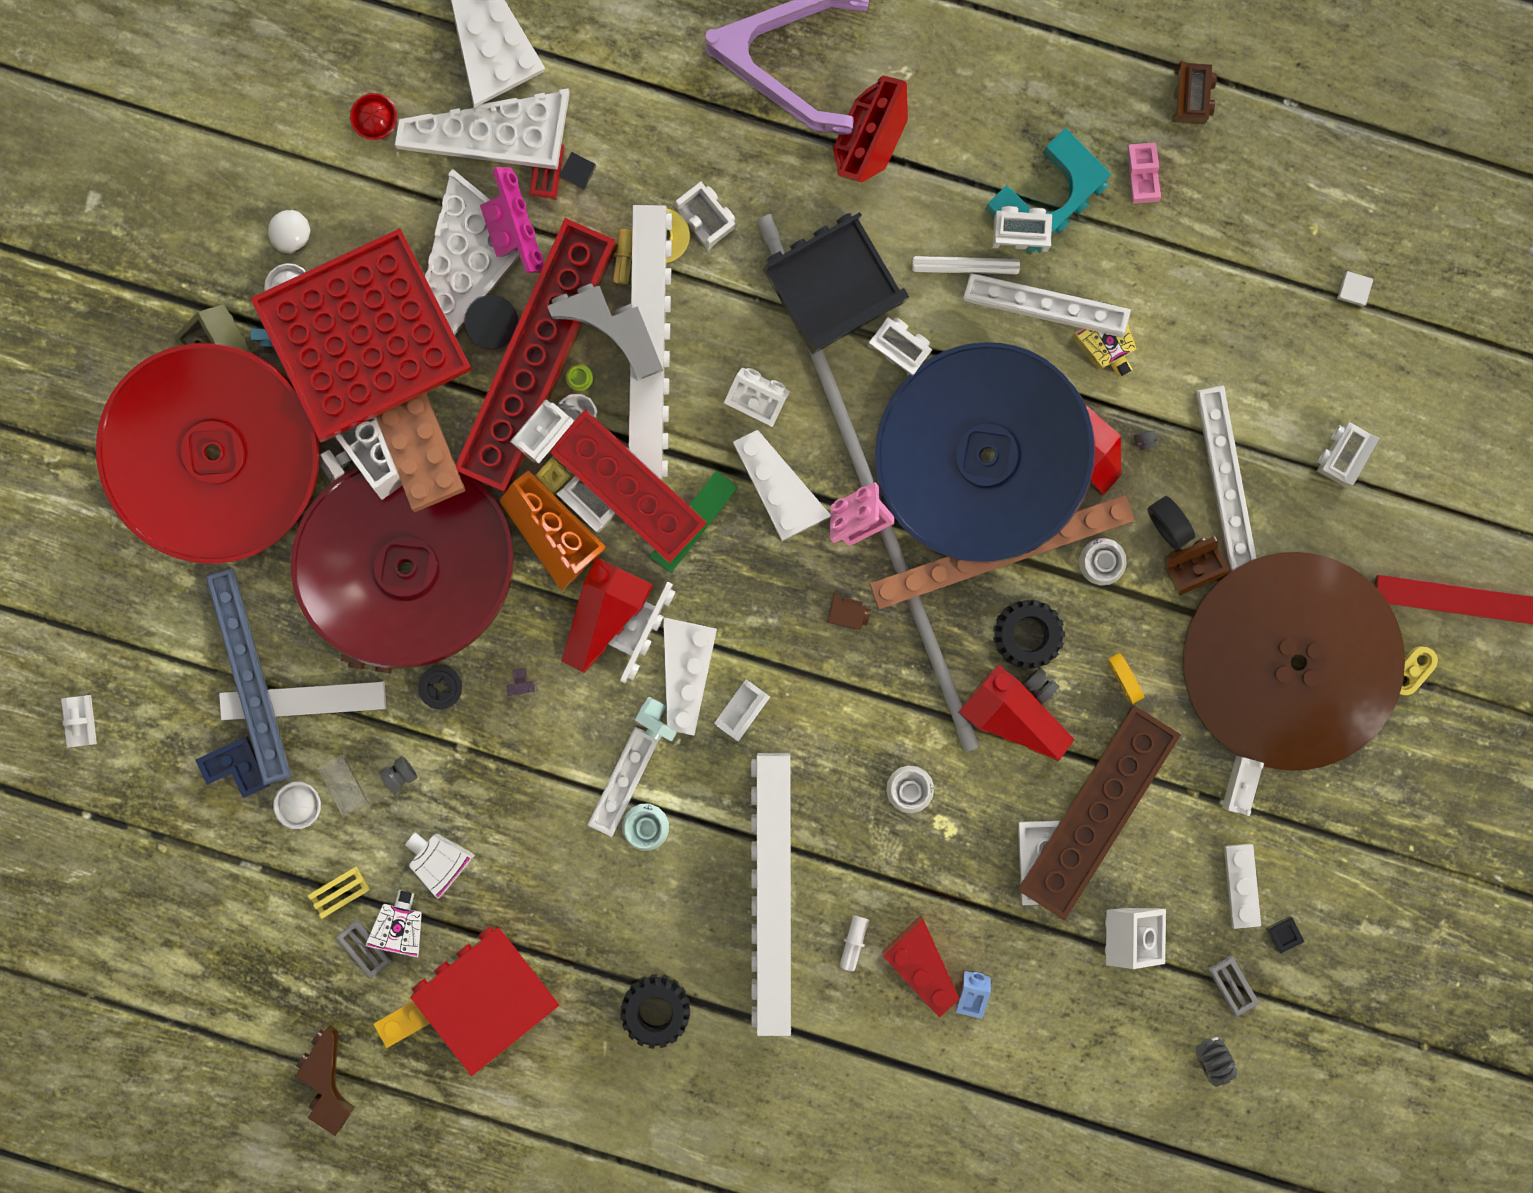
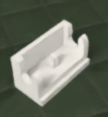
[510,400,574,463]
[714,679,770,741]
[1222,756,1264,816]

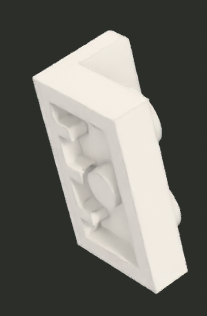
[724,368,790,427]

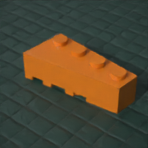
[499,470,606,591]

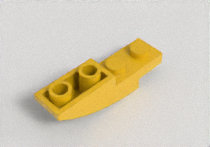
[373,1001,430,1048]

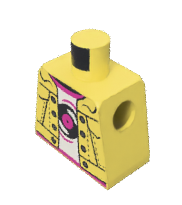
[1072,324,1136,378]

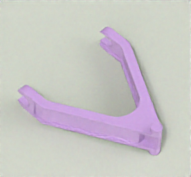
[705,0,869,135]

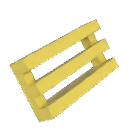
[308,867,370,919]

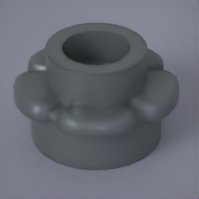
[1133,430,1160,450]

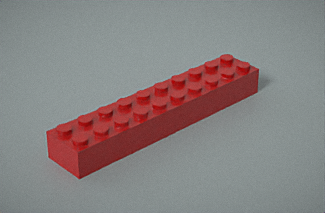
[456,218,617,492]

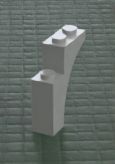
[547,284,663,381]

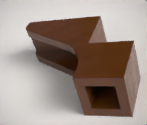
[295,1025,355,1136]

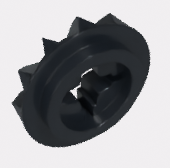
[418,666,462,709]

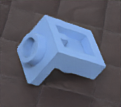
[956,971,991,1019]

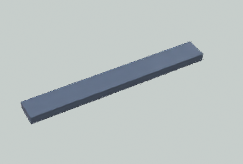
[205,568,292,785]

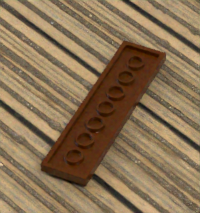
[1017,705,1181,921]

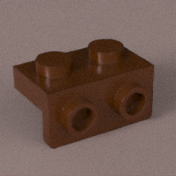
[1165,536,1230,596]

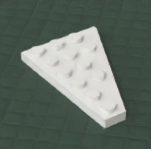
[425,169,520,335]

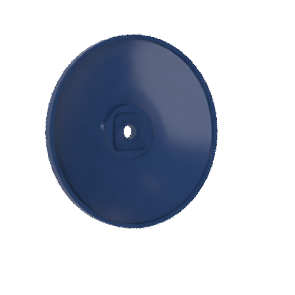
[875,342,1095,563]

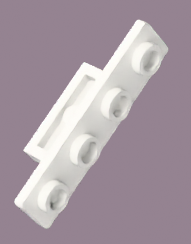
[608,582,675,683]

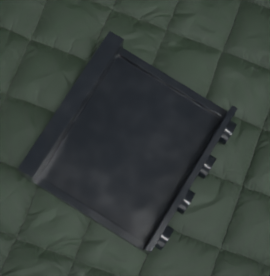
[763,212,909,355]

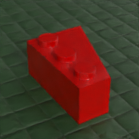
[881,915,960,1018]

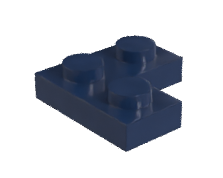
[196,736,270,798]

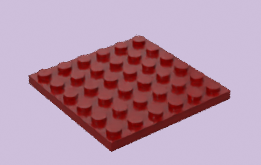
[250,228,472,442]

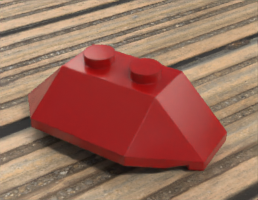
[833,75,908,183]
[1085,404,1122,495]

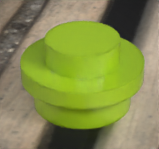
[566,364,593,392]

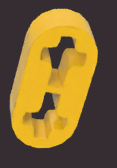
[1107,652,1145,704]

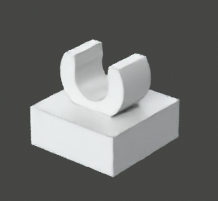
[319,449,351,483]

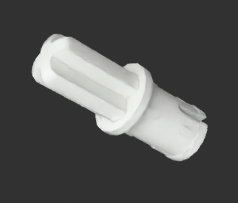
[840,915,870,971]

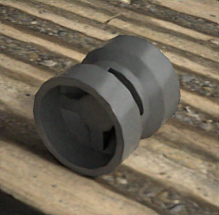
[1022,667,1060,704]
[379,756,418,794]

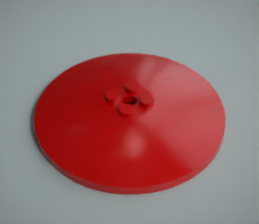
[96,343,320,564]

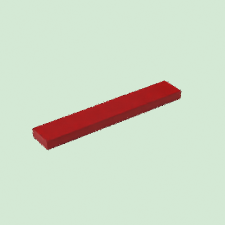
[1375,575,1533,625]

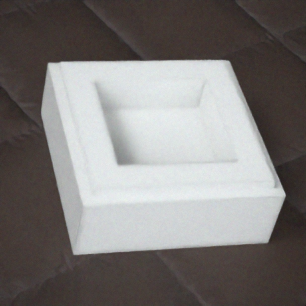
[1337,271,1373,306]

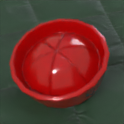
[350,93,397,140]

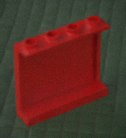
[410,926,560,1077]

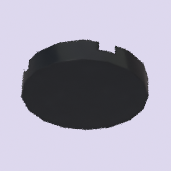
[463,294,519,350]

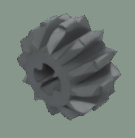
[1195,1037,1237,1087]

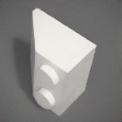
[1105,908,1166,969]

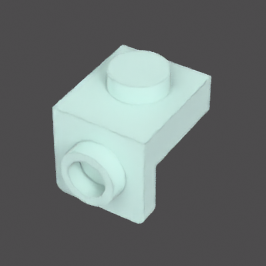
[635,697,677,741]

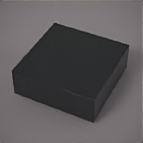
[559,152,596,190]
[1266,916,1305,954]

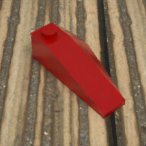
[561,557,654,673]

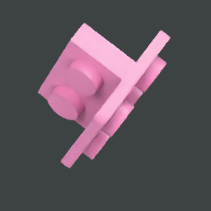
[830,482,894,546]

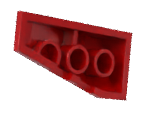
[958,664,1075,761]

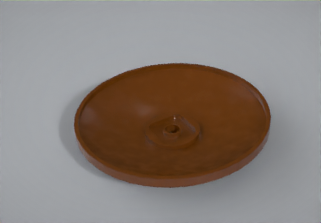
[1182,552,1405,771]

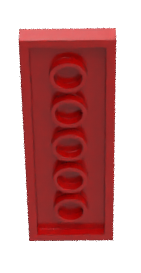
[549,409,707,563]

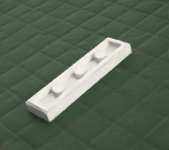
[588,726,659,837]

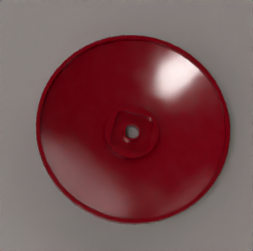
[291,467,514,669]

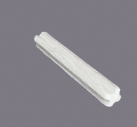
[912,256,1020,275]

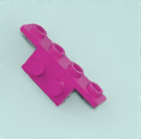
[480,167,544,273]

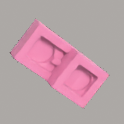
[1128,142,1161,204]

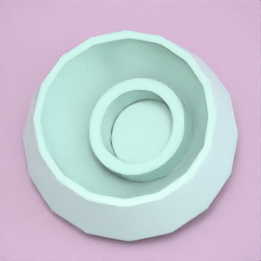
[622,804,669,851]

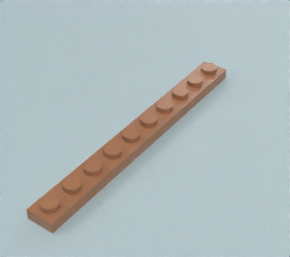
[869,495,1135,610]

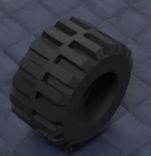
[993,600,1065,669]
[620,974,690,1049]

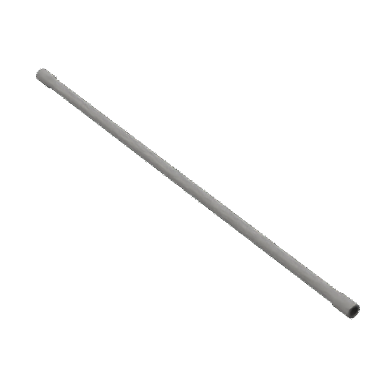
[756,214,980,752]

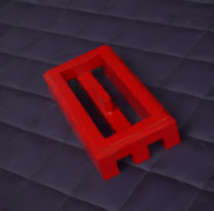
[529,145,565,200]

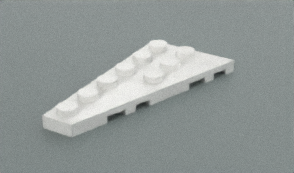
[450,0,545,108]
[395,88,570,169]

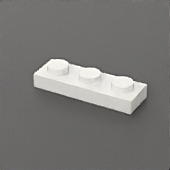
[1224,843,1261,929]

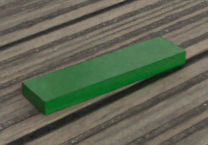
[649,471,738,573]

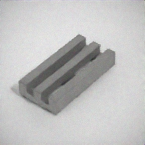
[335,919,393,979]
[1207,955,1260,1017]

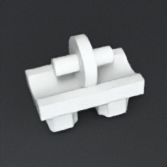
[61,695,97,748]

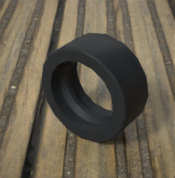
[1147,496,1195,550]

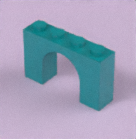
[985,128,1111,255]

